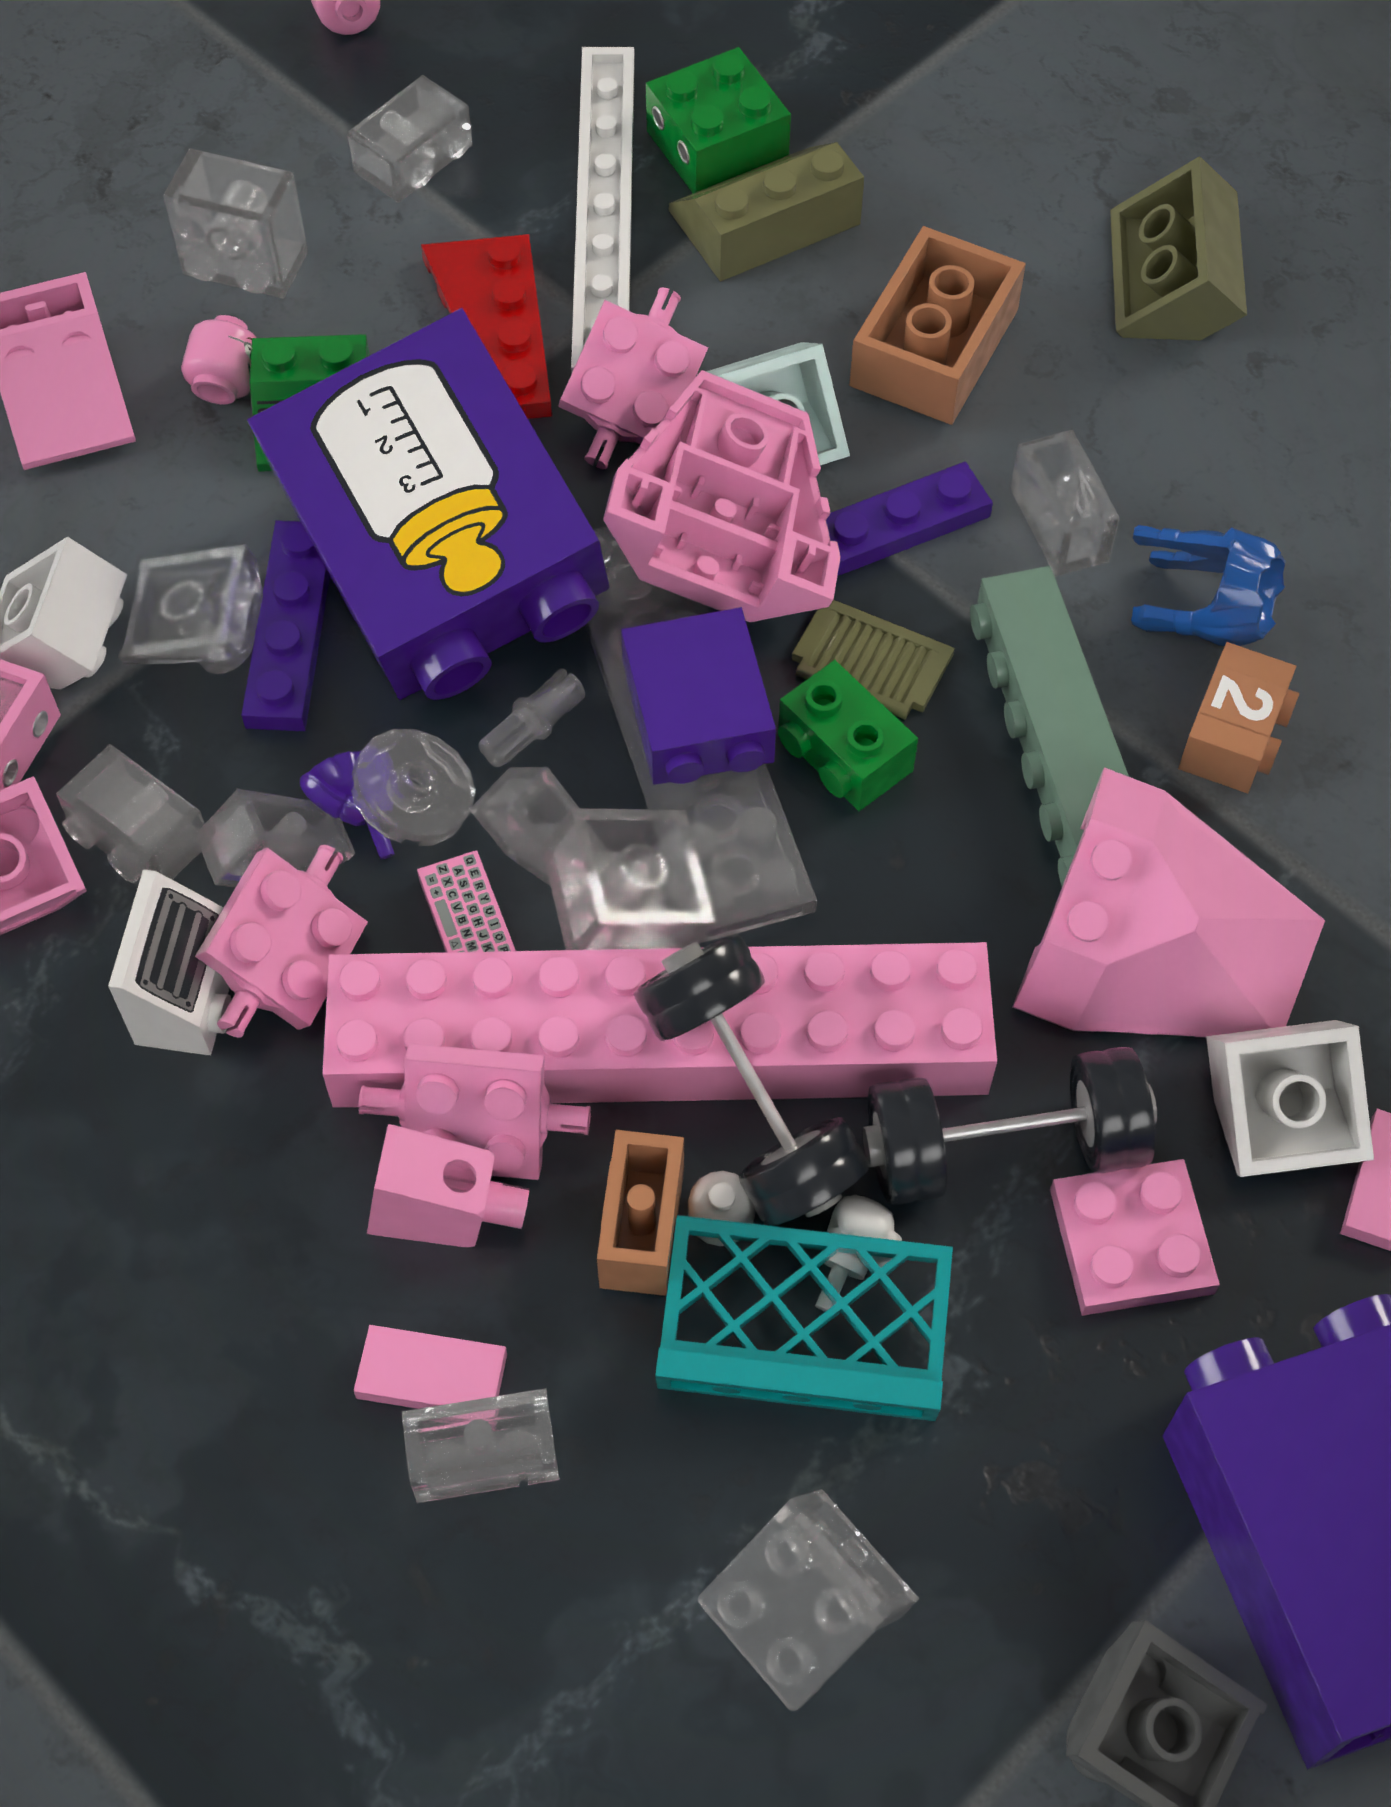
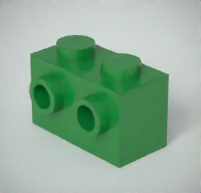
[778,660,918,812]

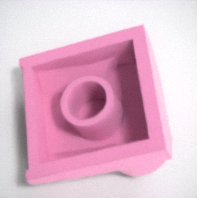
[0,776,87,935]

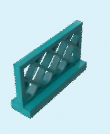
[655,1215,953,1421]

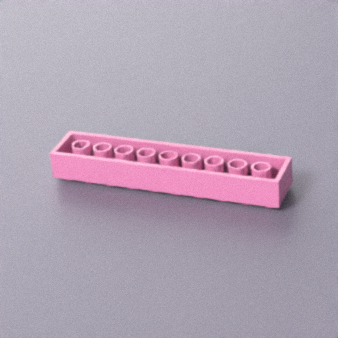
[322,942,997,1108]

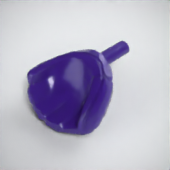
[300,750,395,860]

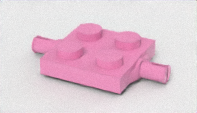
[558,287,708,469]
[195,845,368,1038]
[358,1043,591,1180]

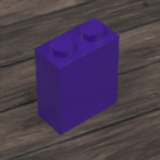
[621,607,776,785]

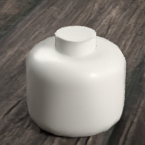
[688,1171,755,1246]

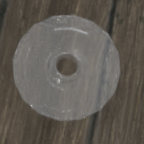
[351,729,475,846]

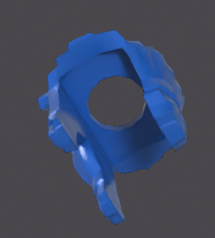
[1131,525,1286,646]

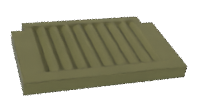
[792,600,955,720]

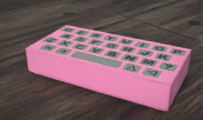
[417,850,516,952]

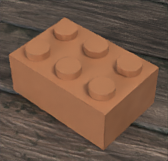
[849,226,1026,425]

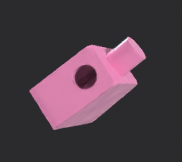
[367,1124,530,1248]

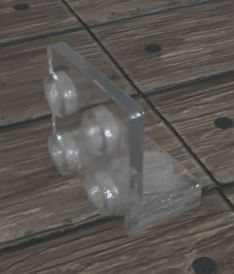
[698,1489,919,1711]

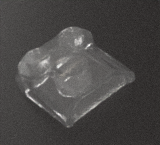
[118,544,263,674]

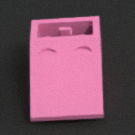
[0,272,136,470]

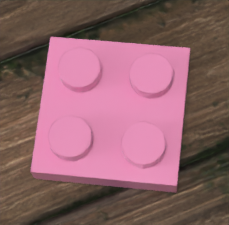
[1050,1159,1220,1316]

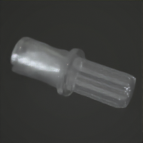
[479,669,585,767]

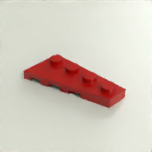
[421,234,552,419]

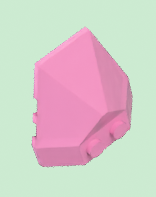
[603,370,840,622]
[1012,768,1325,1038]

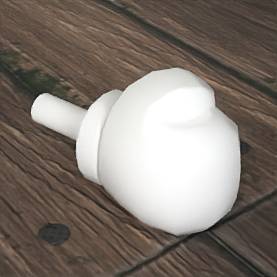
[815,1195,902,1312]

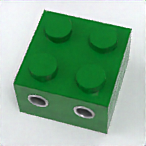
[646,47,791,194]

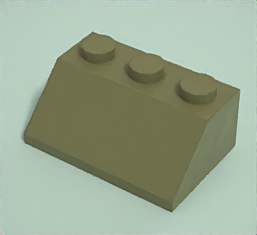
[669,142,864,282]
[1110,156,1247,341]

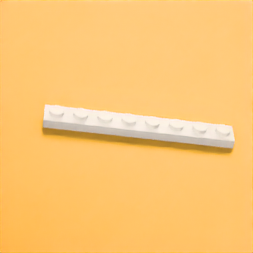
[571,47,634,373]

